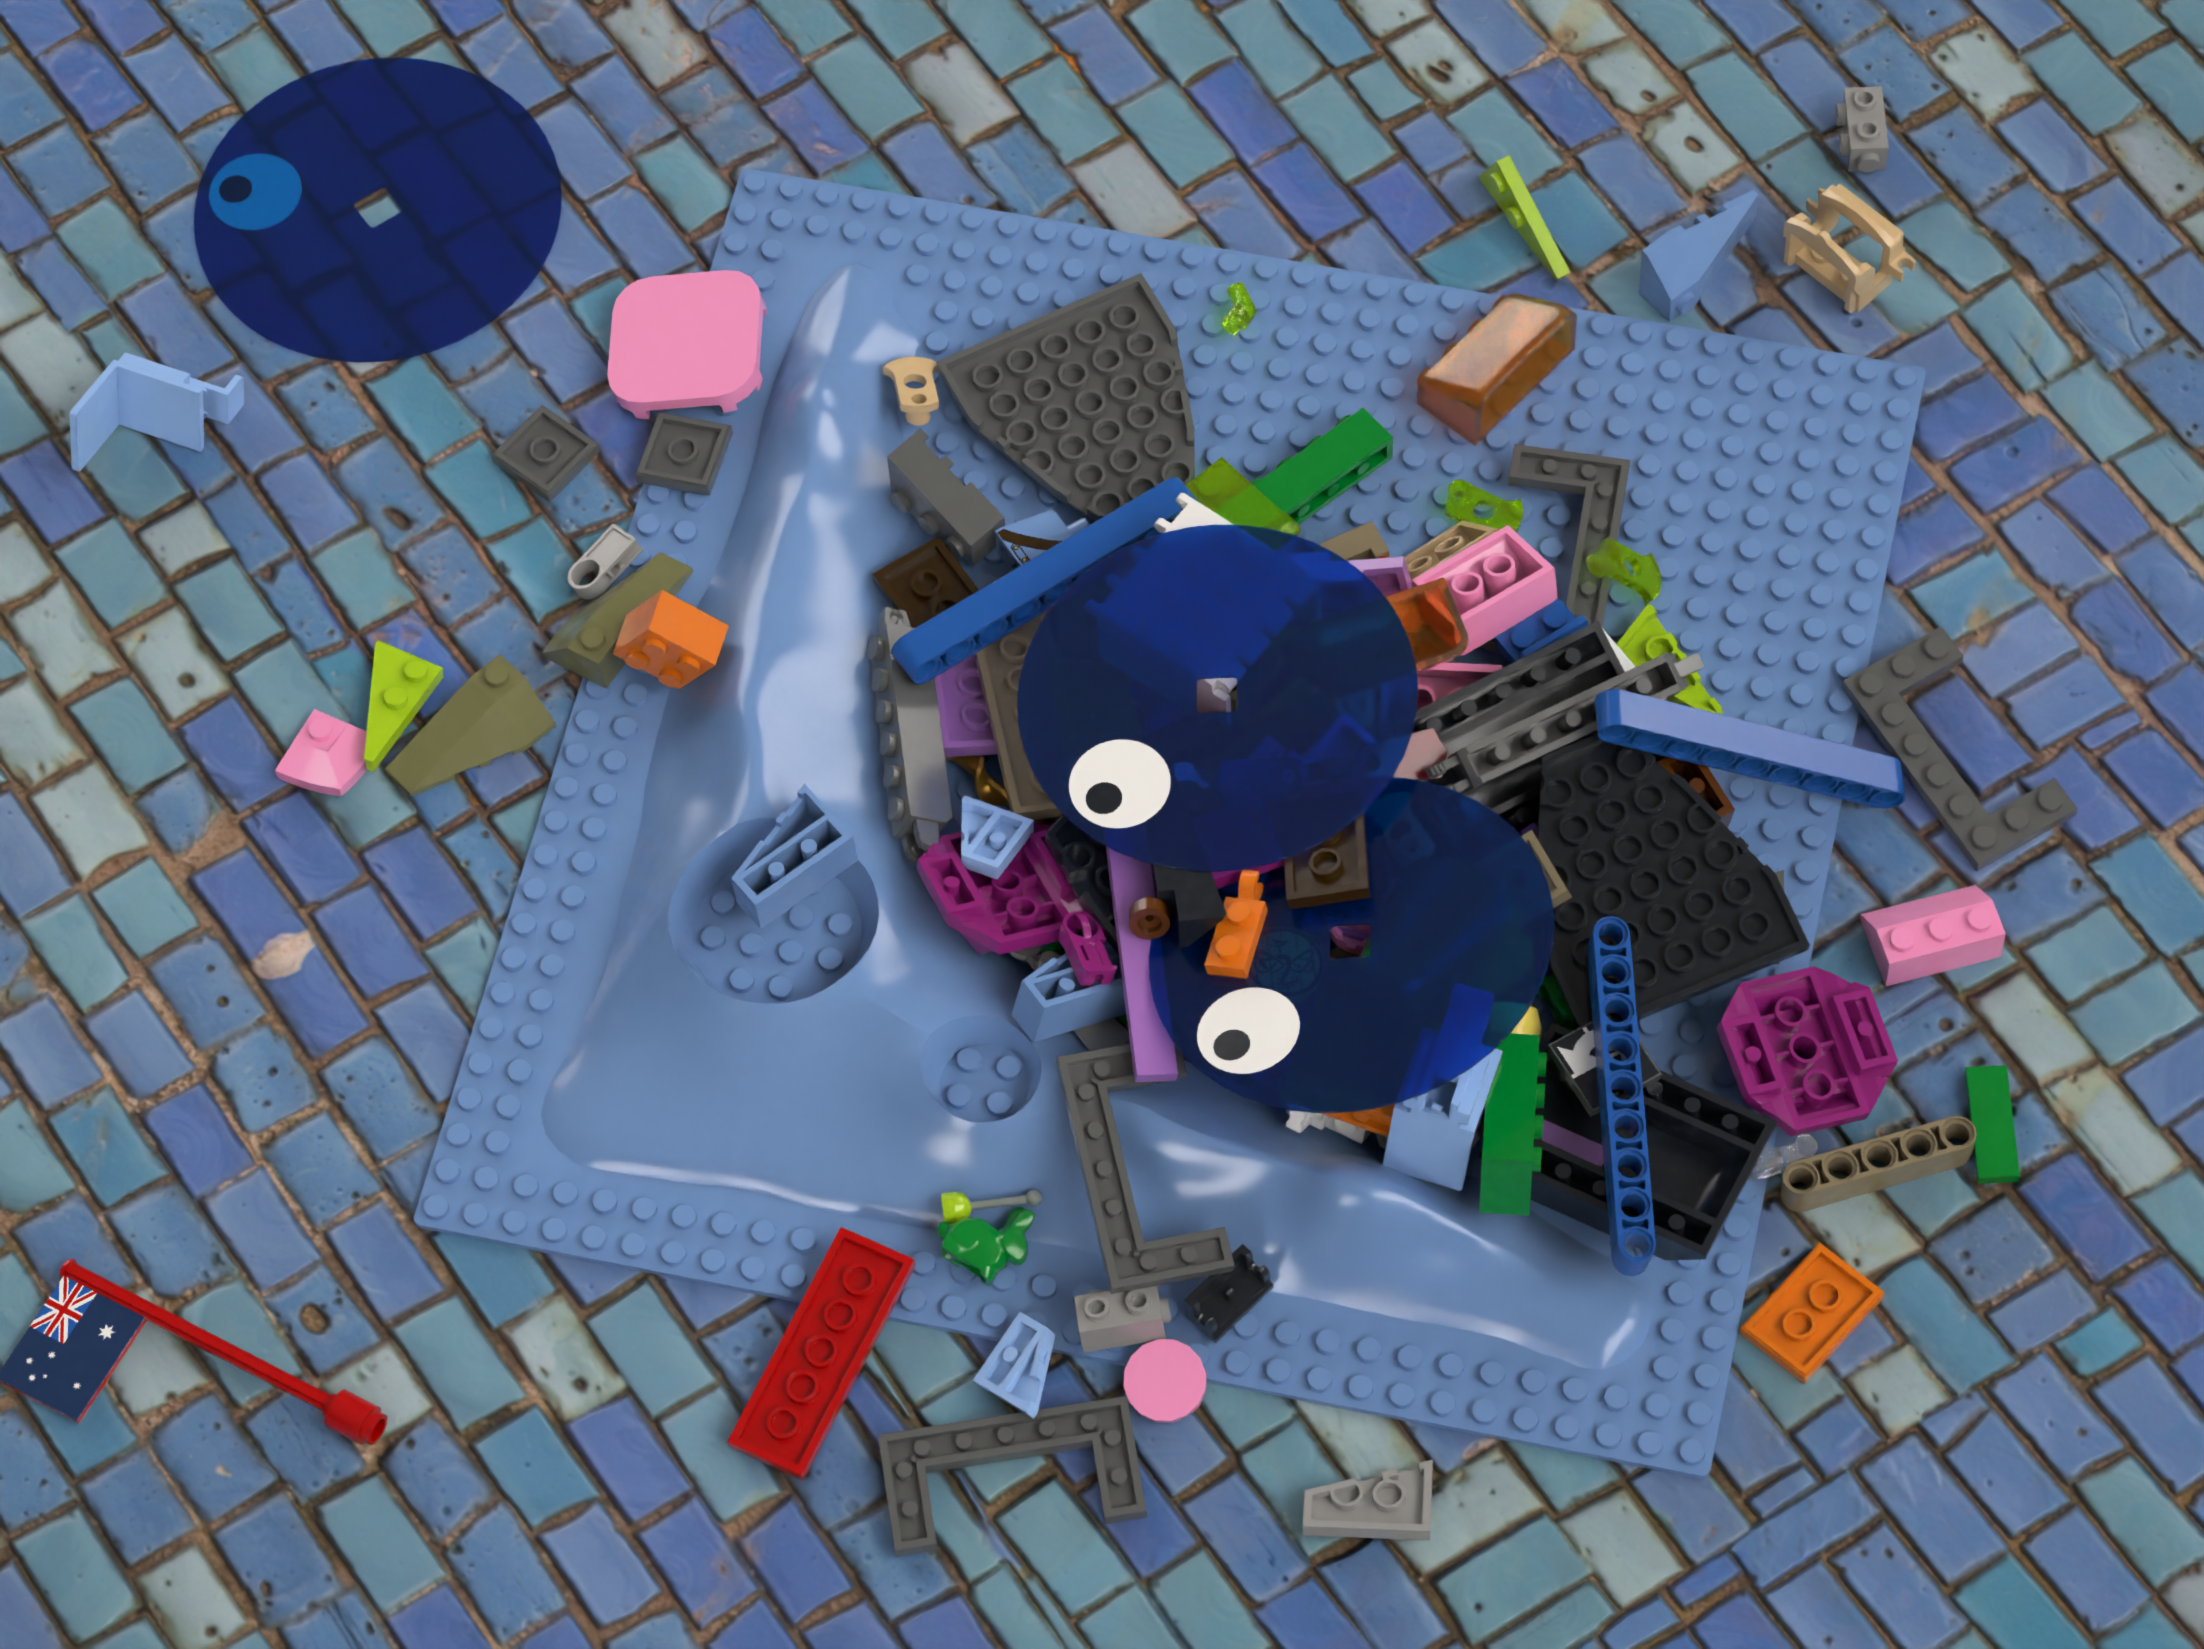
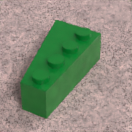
[1479,1032,1547,1216]

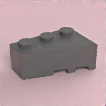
[887,428,1005,566]

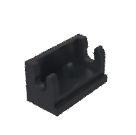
[1184,1244,1274,1344]

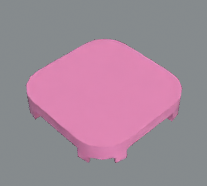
[607,270,767,419]

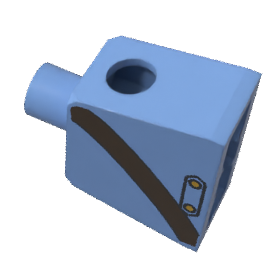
[995,510,1090,571]

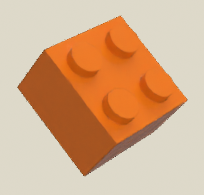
[613,590,729,689]

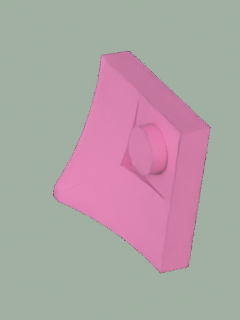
[275,709,368,796]

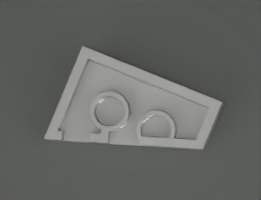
[1303,1460,1433,1540]

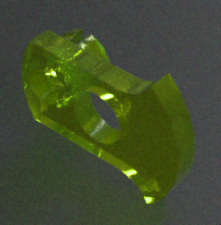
[1446,479,1523,533]
[1586,537,1662,604]

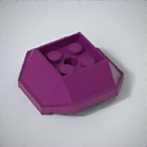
[917,822,1085,955]
[1717,966,1898,1137]

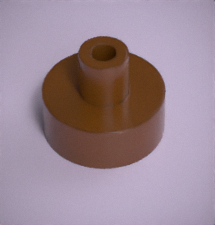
[1129,896,1170,939]

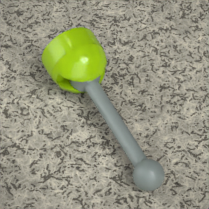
[941,1190,1042,1224]

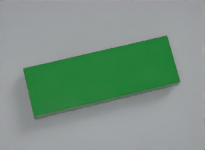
[1964,1065,2020,1184]

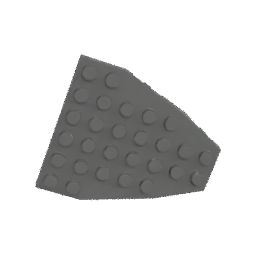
[936,273,1195,522]

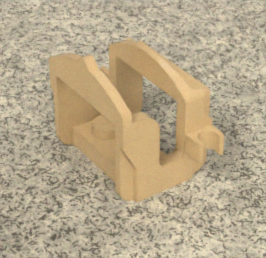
[1783,184,1916,313]

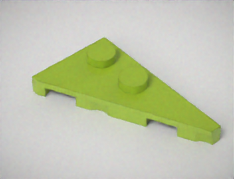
[1478,155,1571,281]
[1617,604,1723,715]
[364,640,444,772]

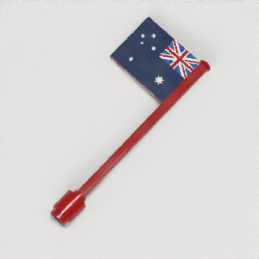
[0,1259,388,1445]

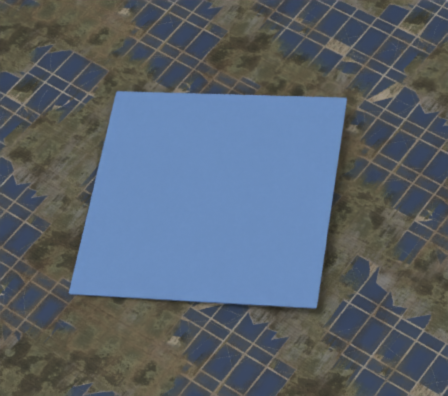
[414,169,1926,1479]

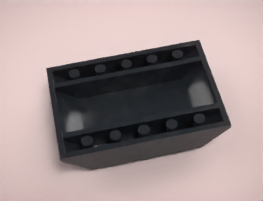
[1388,621,1666,865]
[1479,1022,1777,1260]

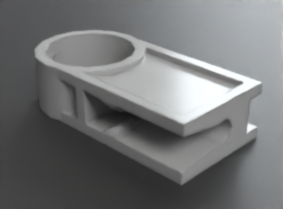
[567,524,644,599]

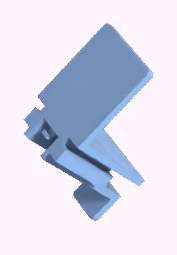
[69,352,244,472]
[1383,983,1503,1191]

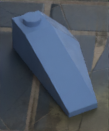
[1639,190,1759,322]

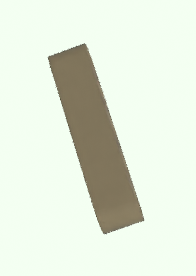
[1780,1116,1977,1212]

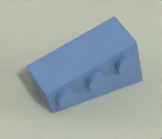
[731,783,858,929]
[1011,940,1126,1042]

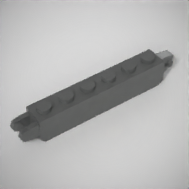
[867,607,953,866]
[1425,652,1705,801]

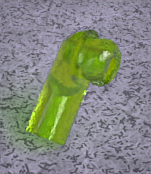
[1222,282,1256,334]

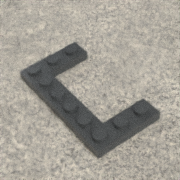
[1479,444,1630,652]
[1841,626,2078,871]
[1056,1035,1235,1294]
[878,1396,1147,1557]

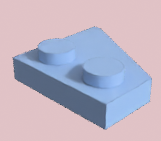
[961,796,1034,879]
[973,1312,1055,1419]

